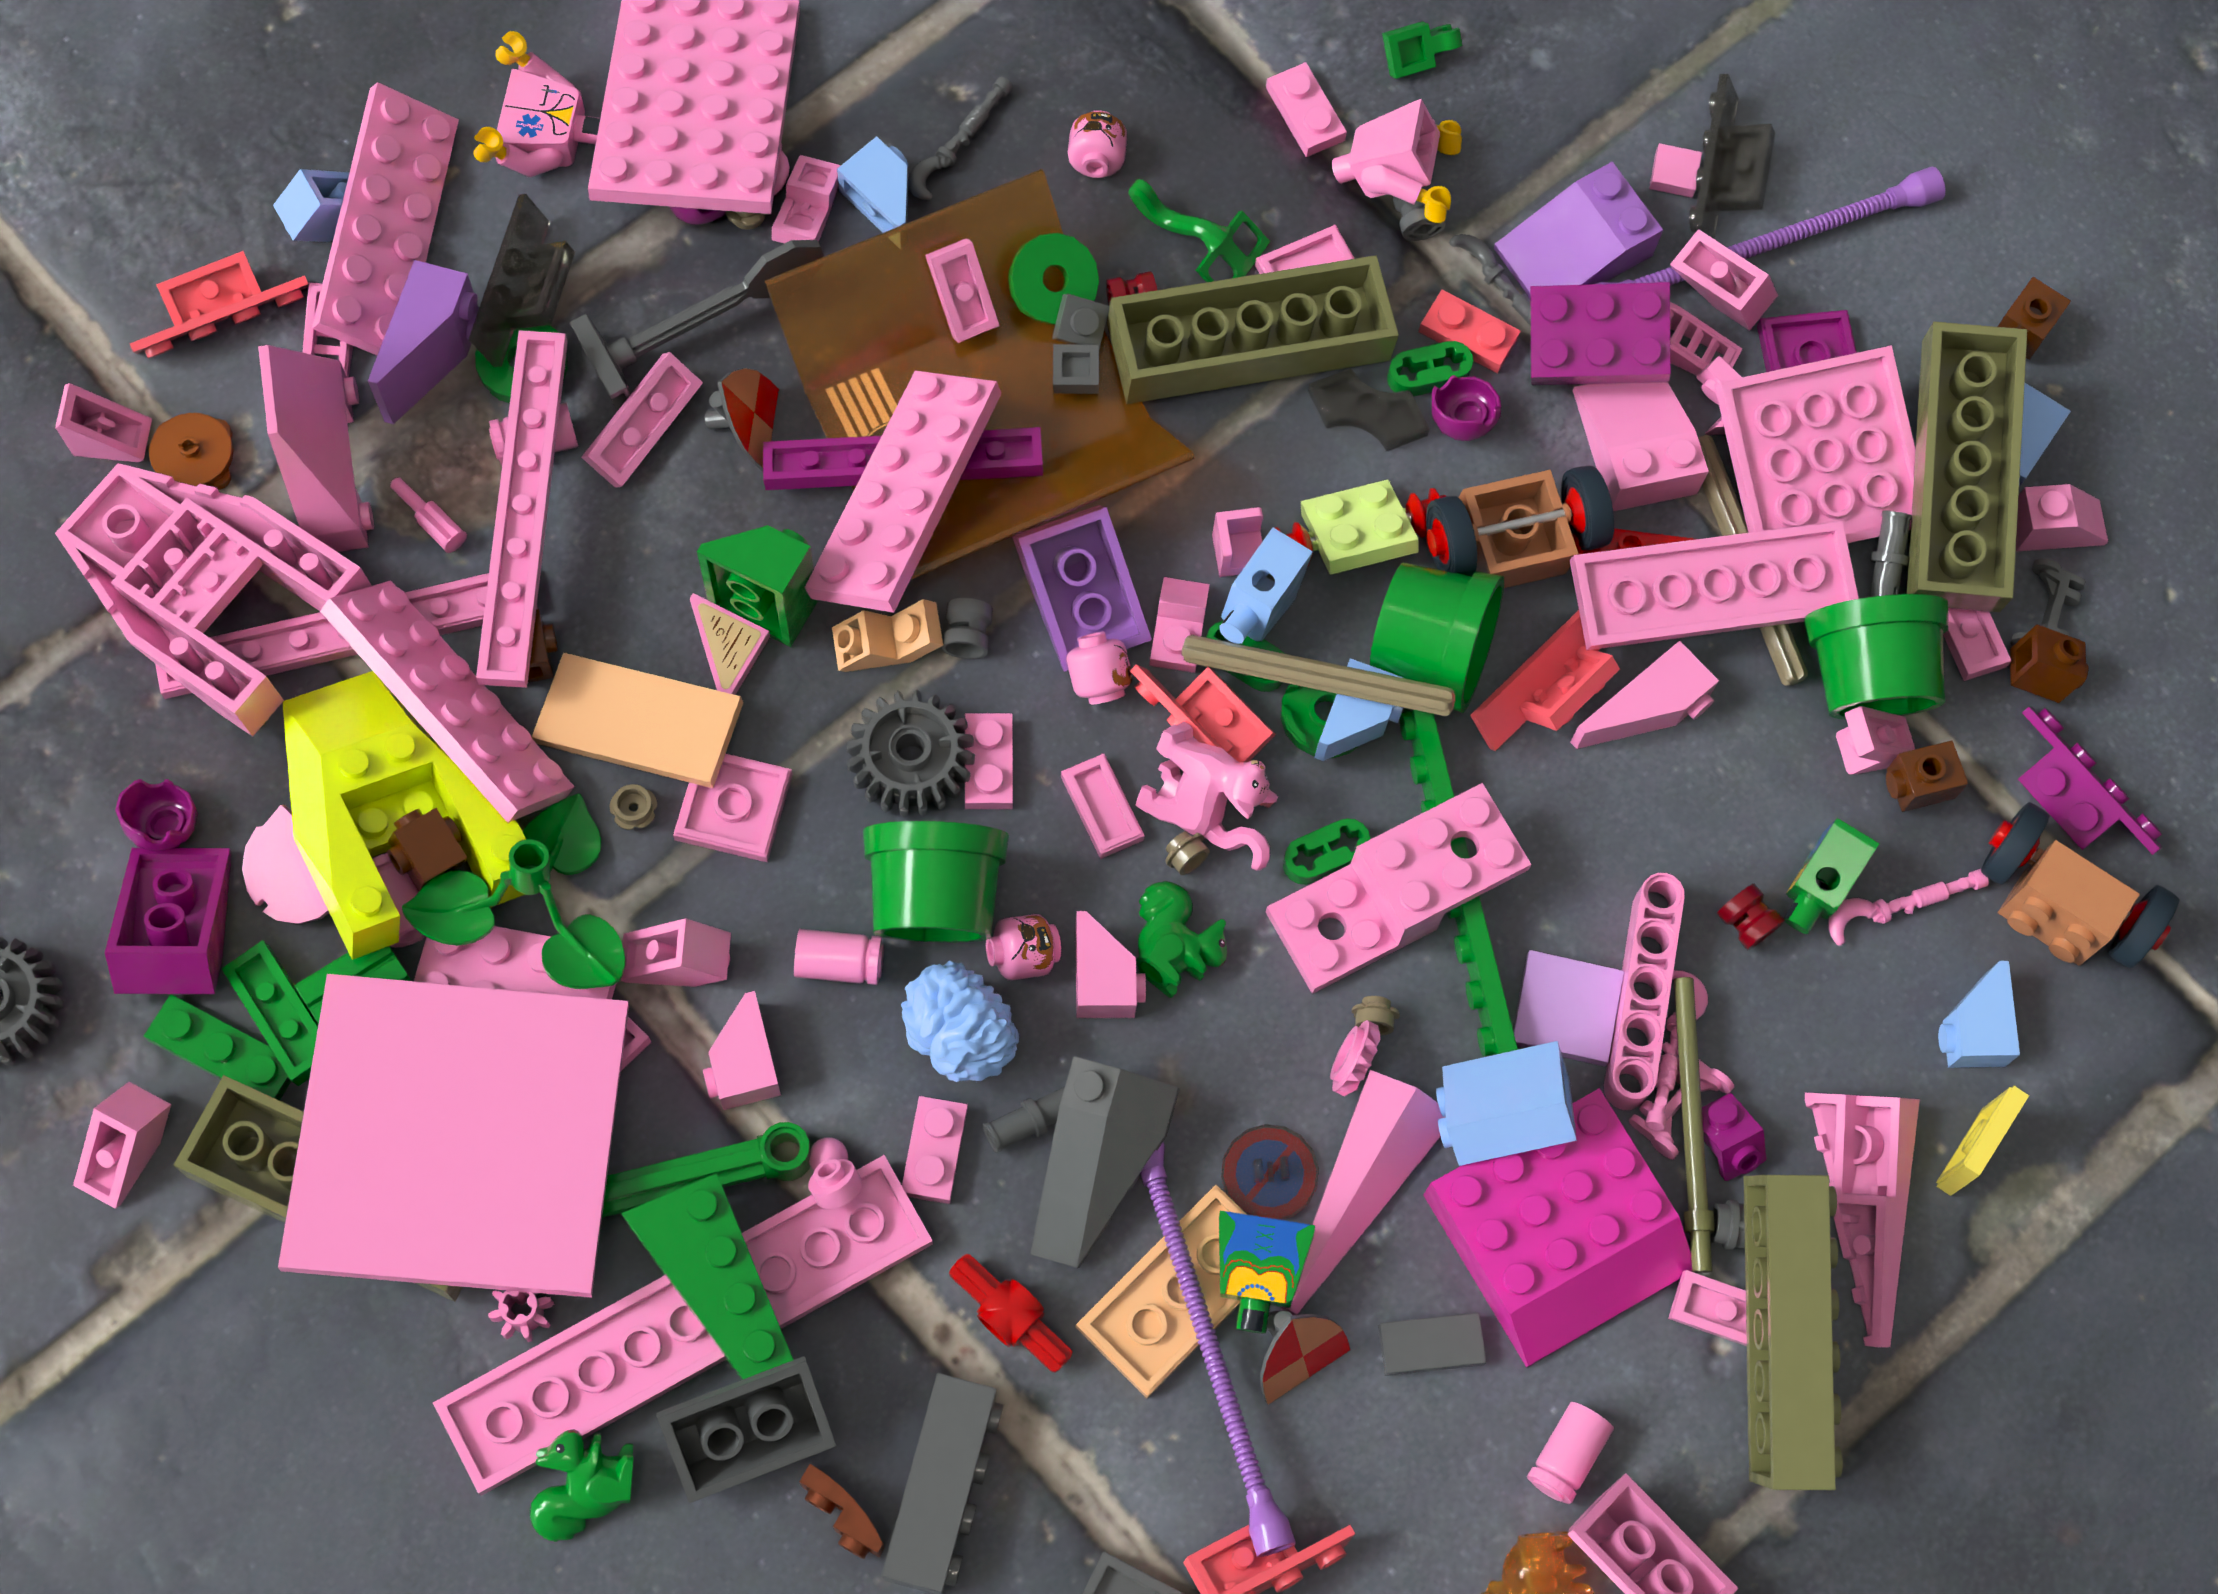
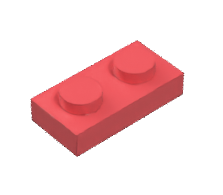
[1418,289,1521,374]

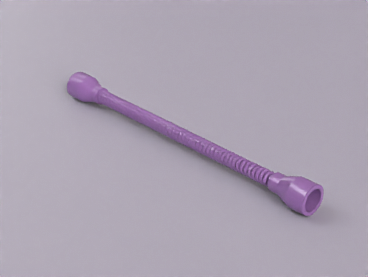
[1596,166,1945,285]
[1140,1142,1296,1557]

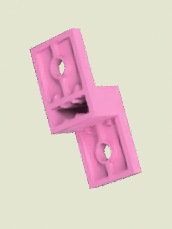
[1266,783,1531,994]

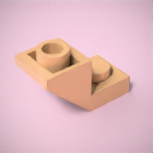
[832,599,943,672]

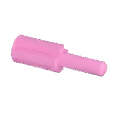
[390,478,467,553]

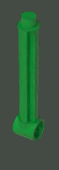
[602,1122,811,1218]

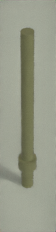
[1674,977,1715,1273]

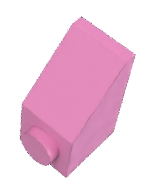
[1670,229,1778,331]
[2016,484,2108,551]
[1075,911,1146,1018]
[620,918,731,987]
[703,991,781,1110]
[73,1082,171,1209]

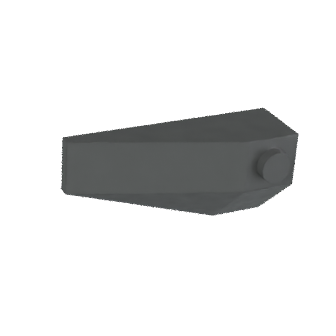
[1030,1056,1180,1268]

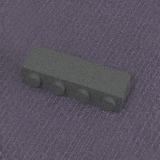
[881,1373,1004,1594]

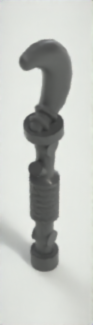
[908,76,1013,201]
[1449,234,1531,326]

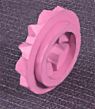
[1330,1020,1381,1097]

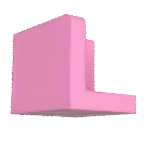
[1212,507,1263,577]

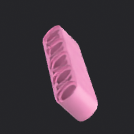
[1604,873,1685,1110]

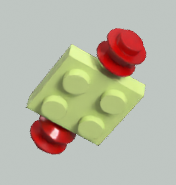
[1274,480,1446,575]

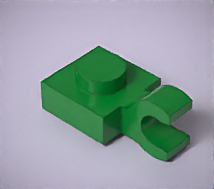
[1382,21,1463,79]

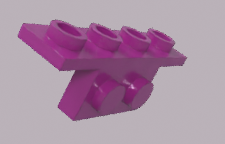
[2018,707,2162,855]

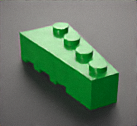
[621,1173,793,1380]

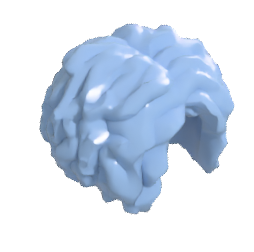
[901,960,1019,1082]

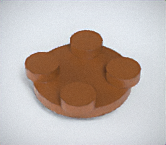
[149,413,234,490]

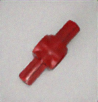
[949,1254,1073,1373]

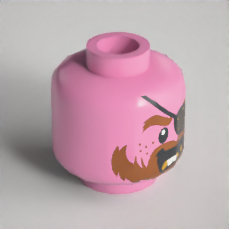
[1068,111,1127,178]
[1066,631,1133,704]
[986,914,1061,980]

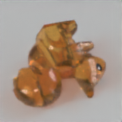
[1481,1531,1594,1594]

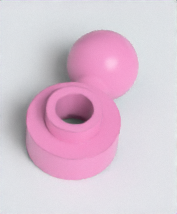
[808,1137,863,1209]

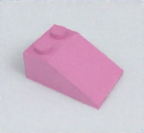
[1573,382,1709,511]

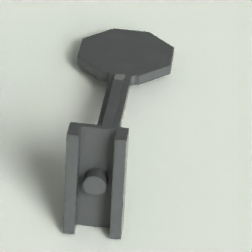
[570,240,825,411]

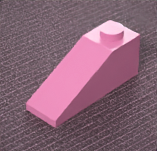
[1570,641,1719,749]

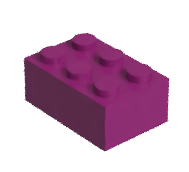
[1530,282,1671,385]

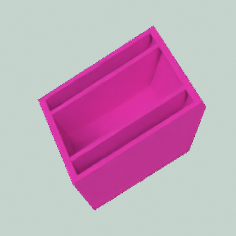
[1423,1088,1692,1368]

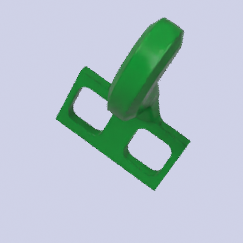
[1128,179,1270,282]

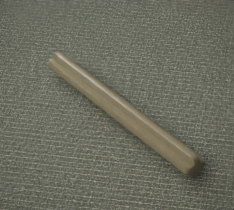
[1698,435,1808,686]
[1182,635,1455,716]

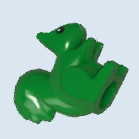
[1136,881,1227,998]
[530,1429,633,1542]

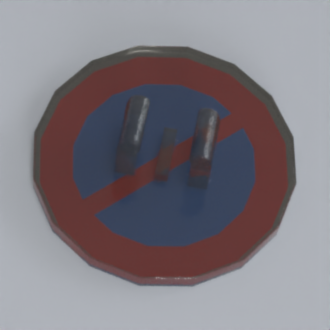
[1221,1124,1319,1220]

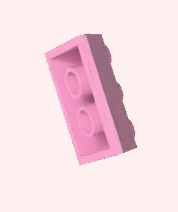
[1568,1473,1738,1594]

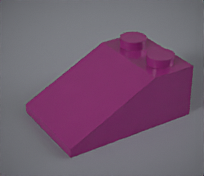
[105,847,231,994]

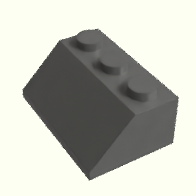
[656,1356,836,1503]

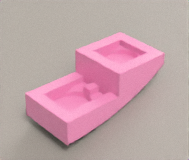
[772,155,841,244]

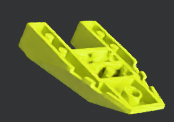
[283,671,526,960]

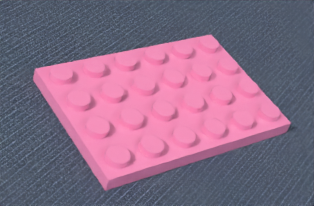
[588,0,800,214]

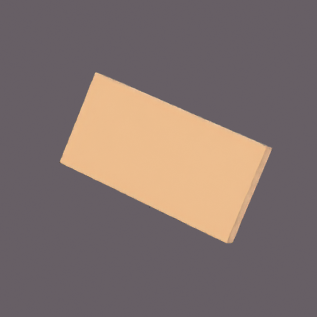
[532,652,744,788]
[1076,1185,1247,1398]

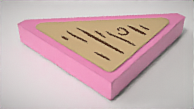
[690,593,770,695]

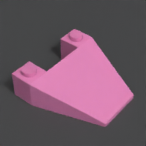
[258,345,374,552]

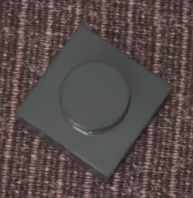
[1052,294,1110,349]
[1053,344,1099,394]

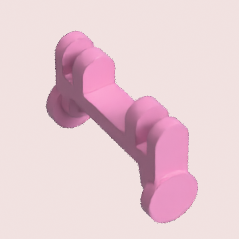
[1629,1060,1734,1160]

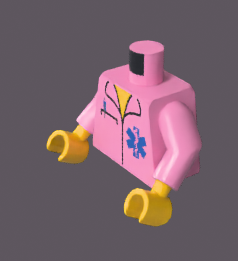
[473,31,600,177]
[1332,99,1462,223]

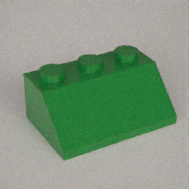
[697,525,818,647]

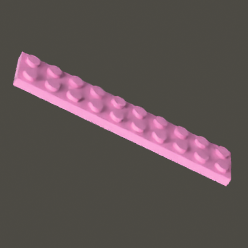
[433,1155,933,1496]

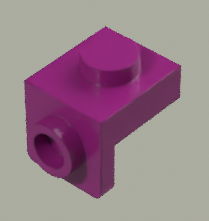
[1702,1093,1767,1181]

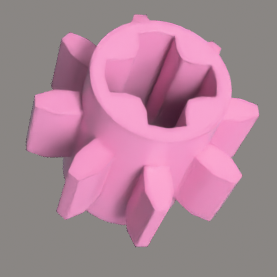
[488,1290,554,1342]

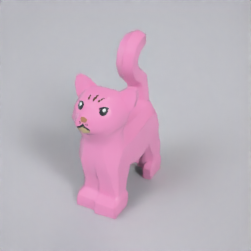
[1135,721,1278,871]

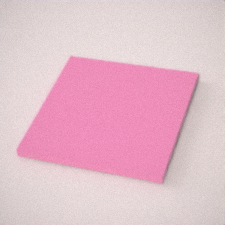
[278,974,629,1298]

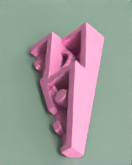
[1281,1070,1445,1315]
[1805,1093,1920,1347]

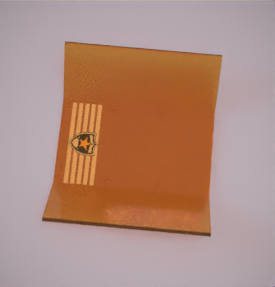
[765,169,1195,579]

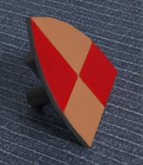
[705,368,779,472]
[1260,1311,1351,1405]

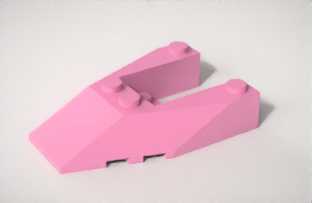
[55,463,372,737]

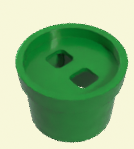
[1370,563,1505,713]
[1804,594,1948,720]
[863,821,1009,943]

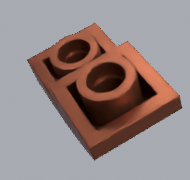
[799,1464,884,1559]

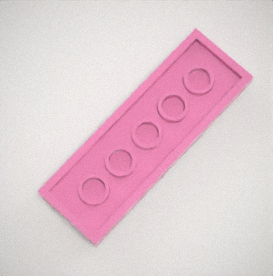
[312,82,459,355]
[805,371,1002,613]
[1570,521,1859,650]
[320,580,575,823]

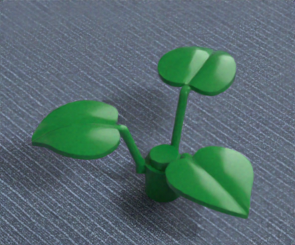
[402,793,625,989]

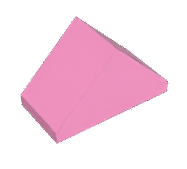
[55,383,152,462]

